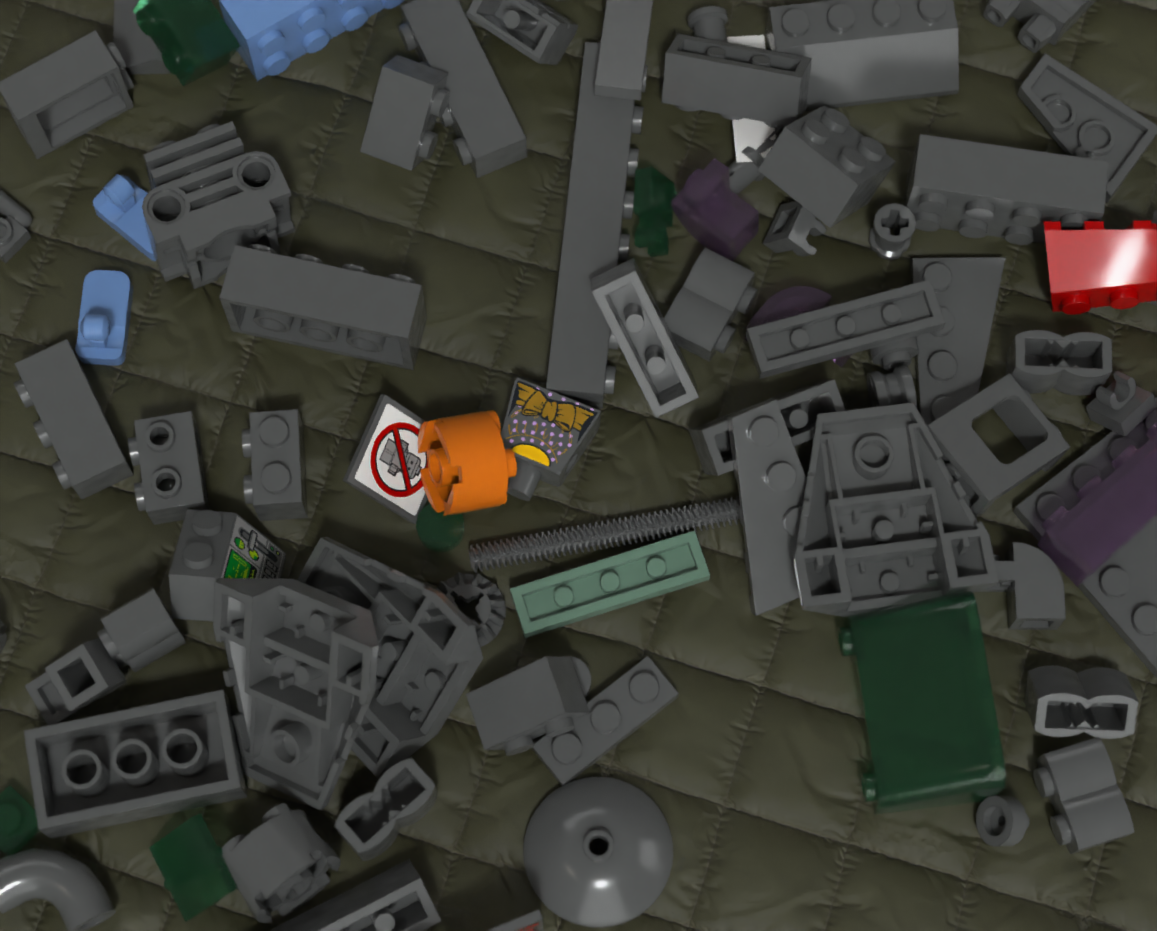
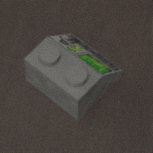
[169,509,286,622]

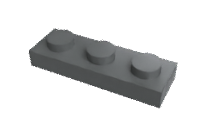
[532,656,679,786]

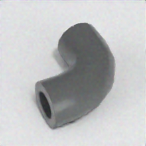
[0,848,116,931]

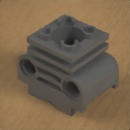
[142,121,295,289]

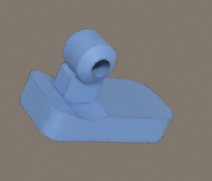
[93,174,156,261]
[75,270,133,366]

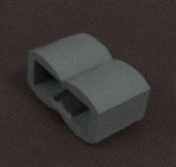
[664,248,758,362]
[1006,330,1112,396]
[97,588,186,673]
[1024,666,1139,739]
[1033,737,1135,854]
[335,758,438,861]

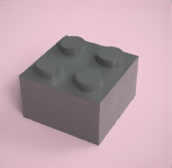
[758,105,896,228]

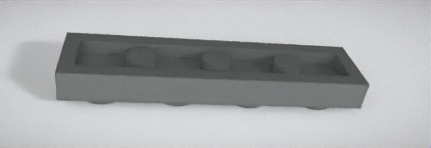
[746,279,946,379]

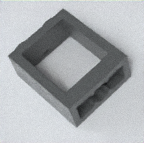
[0,30,134,159]

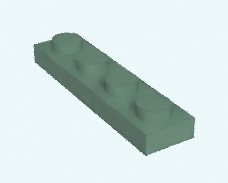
[510,530,710,638]

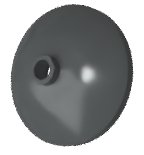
[523,777,673,928]

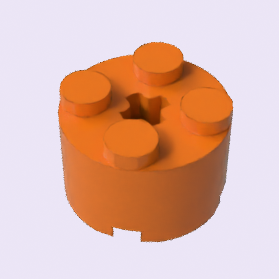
[418,410,517,516]

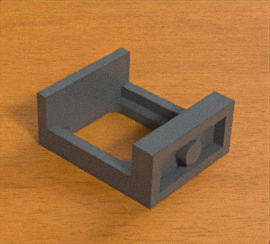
[927,373,1070,518]

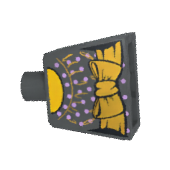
[501,377,601,501]

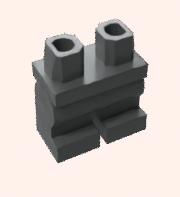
[983,0,1096,53]

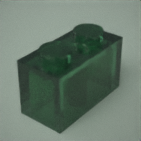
[133,0,241,87]

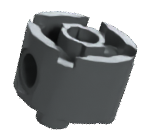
[220,803,340,923]

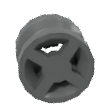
[867,365,917,408]

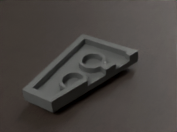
[1017,53,1157,203]

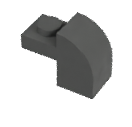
[977,542,1066,630]
[25,638,127,725]

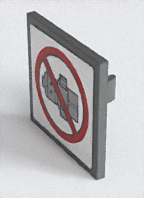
[343,394,428,524]

